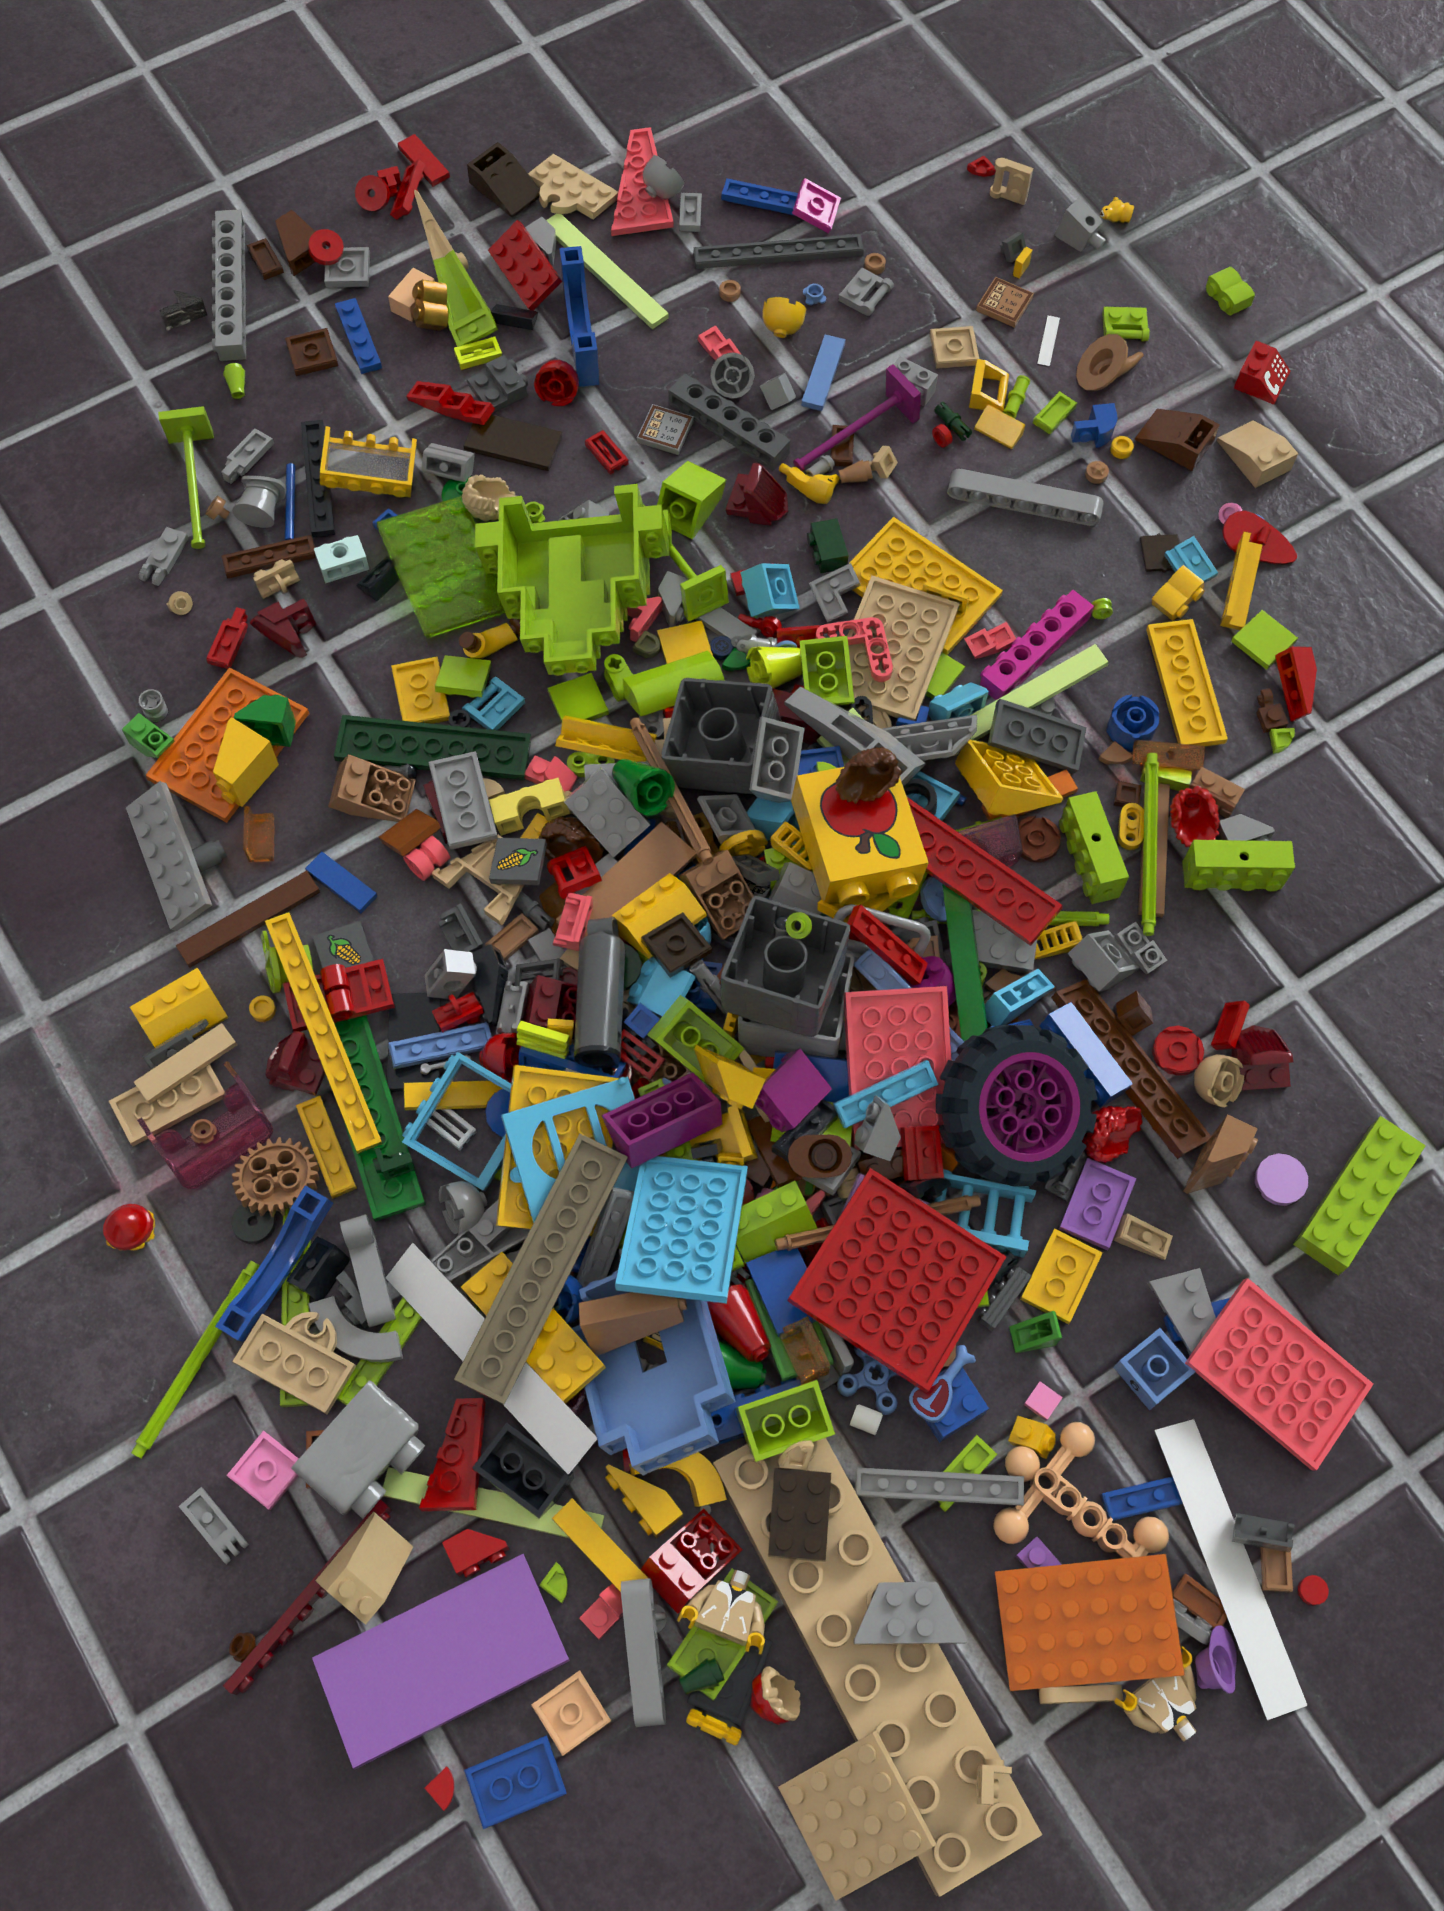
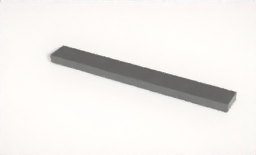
[693,234,864,269]

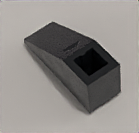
[471,944,508,1027]

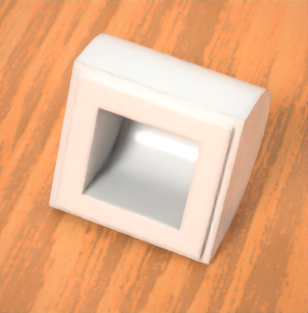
[850,1404,883,1435]

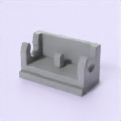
[496,981,529,1035]

